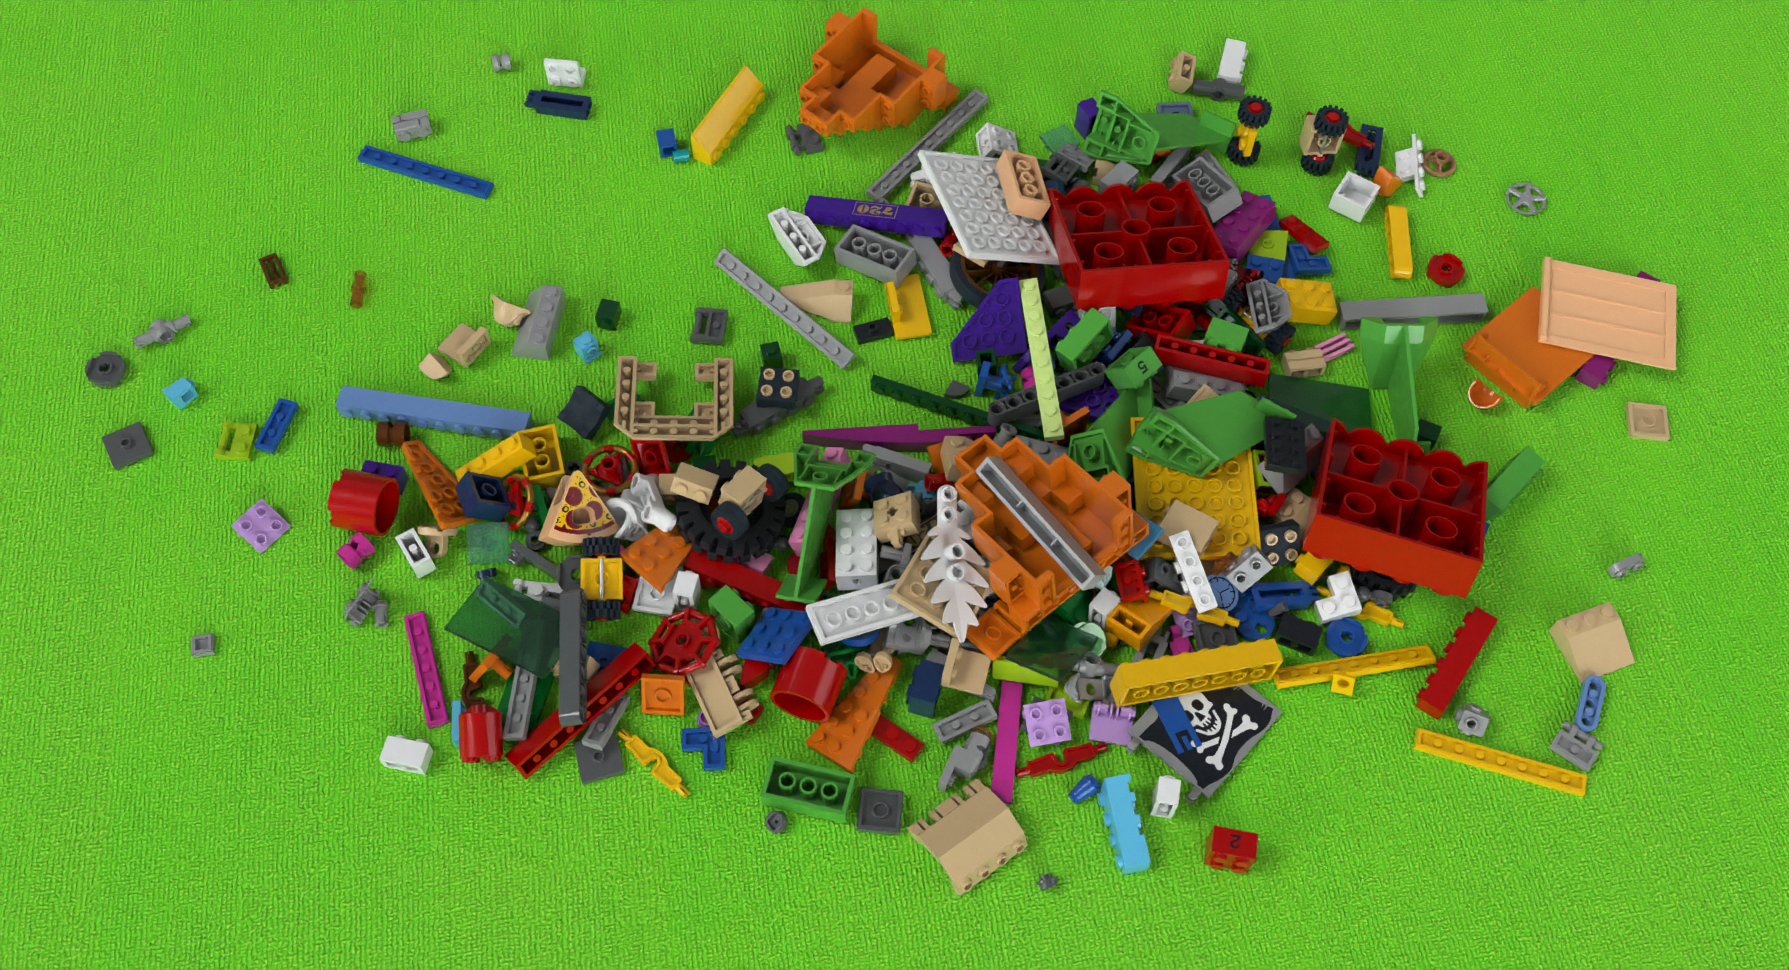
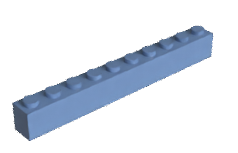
[336,386,533,439]

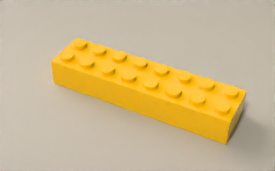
[1109,638,1283,707]

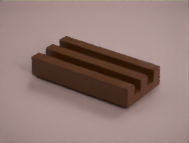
[258,253,289,289]

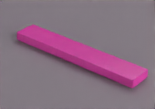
[404,611,450,729]
[991,681,1023,804]

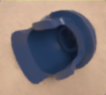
[863,472,904,508]

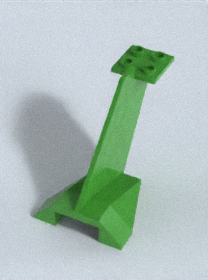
[1082,90,1237,165]
[1359,317,1438,454]
[1068,379,1154,482]
[1124,390,1297,478]
[776,443,876,604]

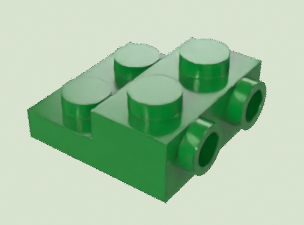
[1054,589,1096,627]

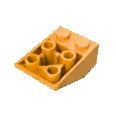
[1106,590,1174,652]

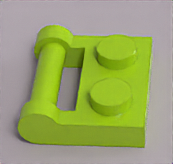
[213,420,259,461]

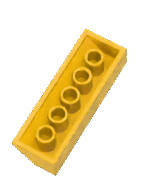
[691,65,765,166]

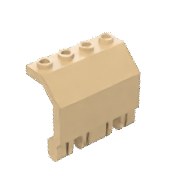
[907,778,1028,896]

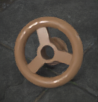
[1422,149,1456,177]

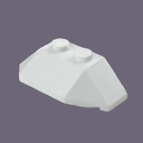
[768,207,826,267]

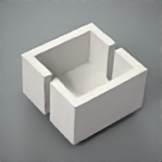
[1328,171,1381,223]

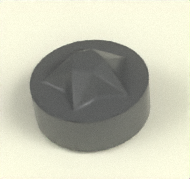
[766,811,788,833]

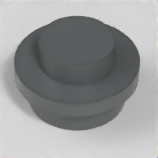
[1036,873,1058,890]

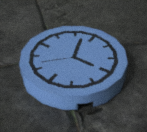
[1207,573,1238,612]

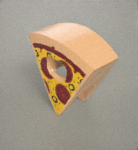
[538,470,620,547]

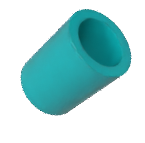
[672,148,690,163]

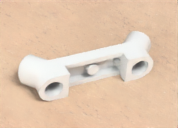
[630,473,677,533]

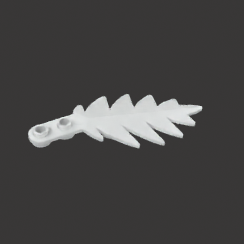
[921,485,989,643]

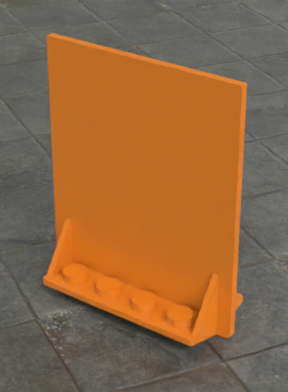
[1462,286,1595,409]

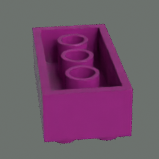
[1213,191,1276,263]

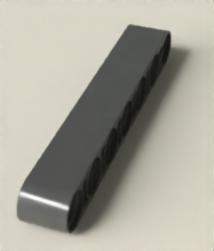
[987,362,1106,427]
[559,588,587,727]

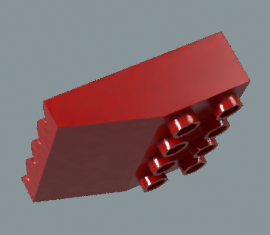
[1047,179,1230,312]
[1302,418,1488,598]

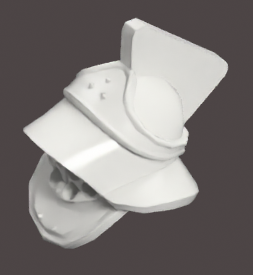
[604,489,648,541]

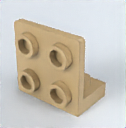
[438,323,491,368]
[941,637,991,695]

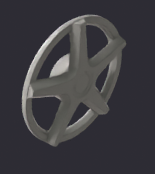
[1506,182,1546,215]

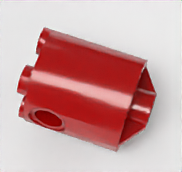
[459,705,503,763]

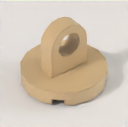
[417,524,458,558]

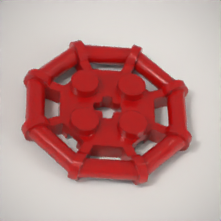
[647,606,721,676]

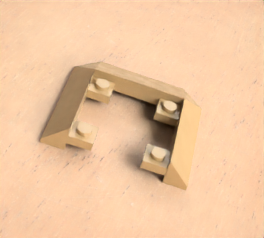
[614,356,733,441]

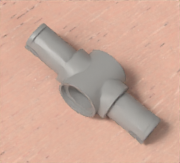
[132,314,192,349]
[1058,653,1120,679]

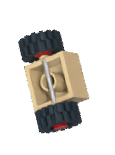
[1298,105,1349,176]

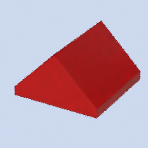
[630,439,673,476]

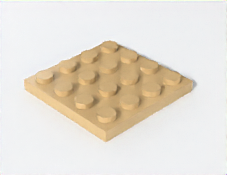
[889,534,991,639]

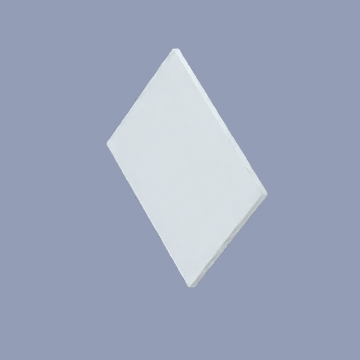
[917,150,1059,265]

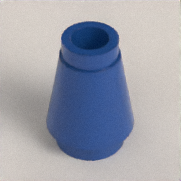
[1068,774,1101,804]

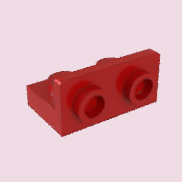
[1256,493,1287,521]
[1113,559,1150,603]

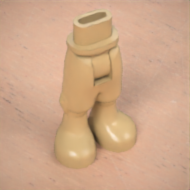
[854,627,895,673]

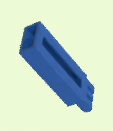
[1245,581,1321,612]
[1149,697,1202,754]

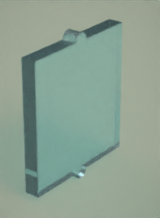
[1039,124,1080,153]

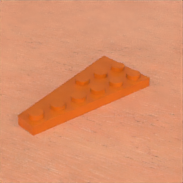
[401,440,485,530]
[620,496,720,594]
[805,655,903,774]

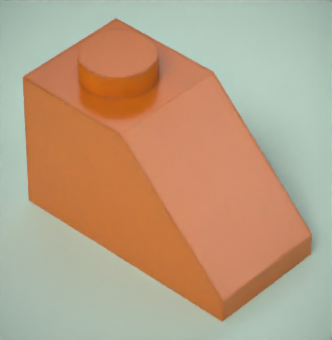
[1373,166,1404,198]

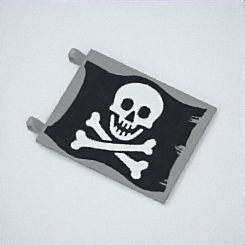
[1125,684,1282,804]

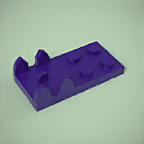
[1011,309,1081,374]

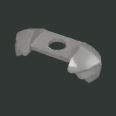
[1064,673,1115,705]

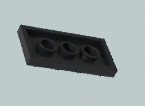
[1263,415,1307,477]

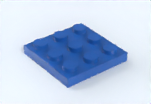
[736,607,813,665]

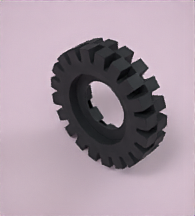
[675,459,786,564]

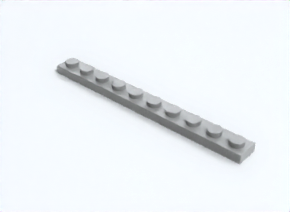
[866,89,989,200]
[713,248,857,370]

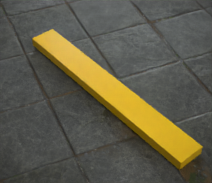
[1272,644,1437,689]
[1413,728,1587,797]

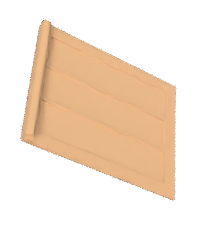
[1537,256,1677,371]

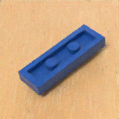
[254,398,299,454]

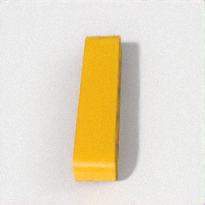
[1384,205,1413,279]

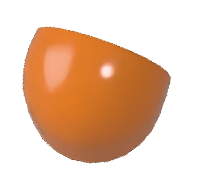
[1468,378,1504,409]

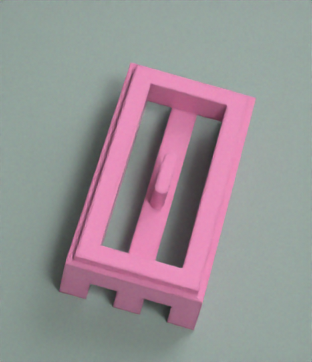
[1314,333,1355,362]

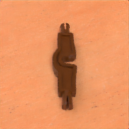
[461,651,485,708]

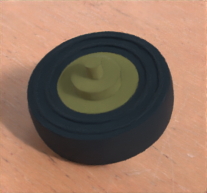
[782,492,806,528]

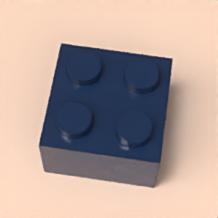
[455,471,512,522]
[906,659,945,719]

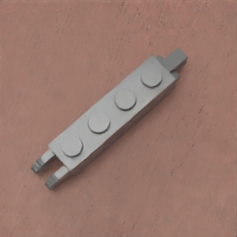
[905,234,962,310]

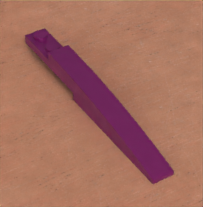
[802,424,996,452]

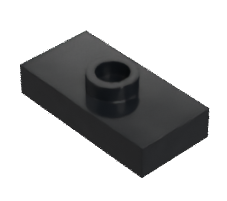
[853,317,894,345]

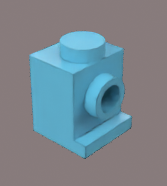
[573,330,602,365]
[162,377,198,410]

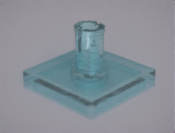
[467,522,509,565]

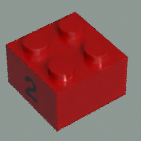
[1204,825,1258,874]

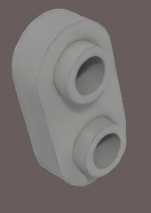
[1607,553,1645,579]

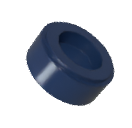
[476,567,497,579]

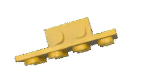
[883,274,932,340]

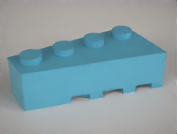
[1097,773,1151,875]

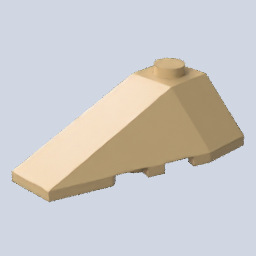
[780,279,854,323]

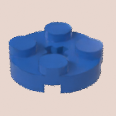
[1325,617,1368,658]

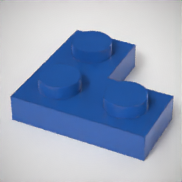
[1287,244,1332,275]
[1245,254,1284,284]
[682,727,725,771]

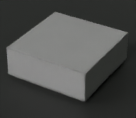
[191,633,215,658]

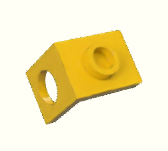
[1331,672,1356,696]

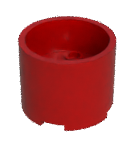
[327,468,400,537]
[770,646,847,723]

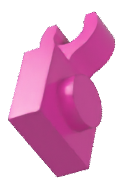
[1167,624,1194,656]

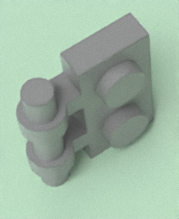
[1057,142,1097,173]
[1548,720,1604,772]

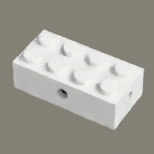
[835,508,879,590]

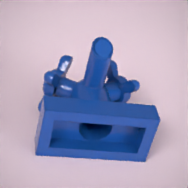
[974,361,1016,400]

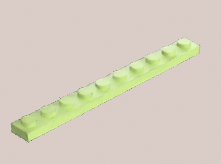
[1019,278,1064,442]

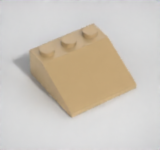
[1549,602,1635,684]

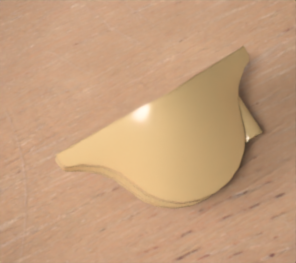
[491,294,532,327]

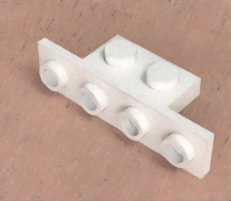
[1395,133,1426,198]
[1169,530,1218,614]

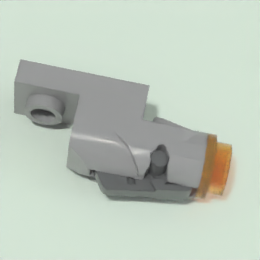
[938,726,992,792]

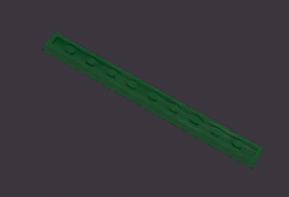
[871,374,1052,443]

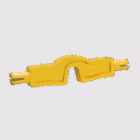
[1316,585,1405,629]
[1149,589,1240,628]
[618,728,690,798]

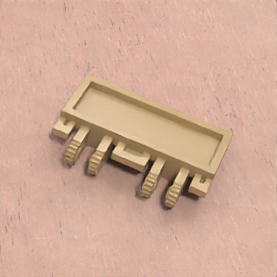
[686,648,759,739]

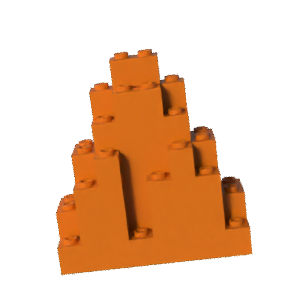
[799,7,958,137]
[955,434,1149,632]

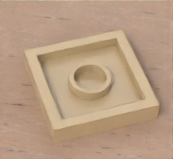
[1625,402,1670,442]

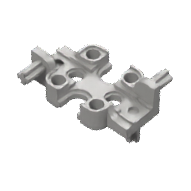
[880,543,951,655]

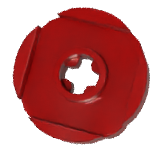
[1426,253,1465,288]

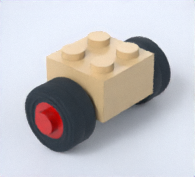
[711,463,789,540]

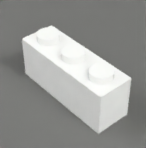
[1217,38,1248,85]

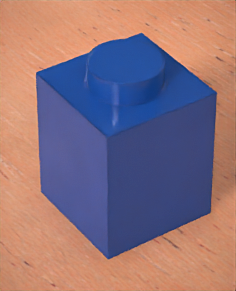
[656,128,677,158]

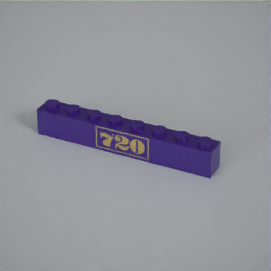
[804,195,950,238]

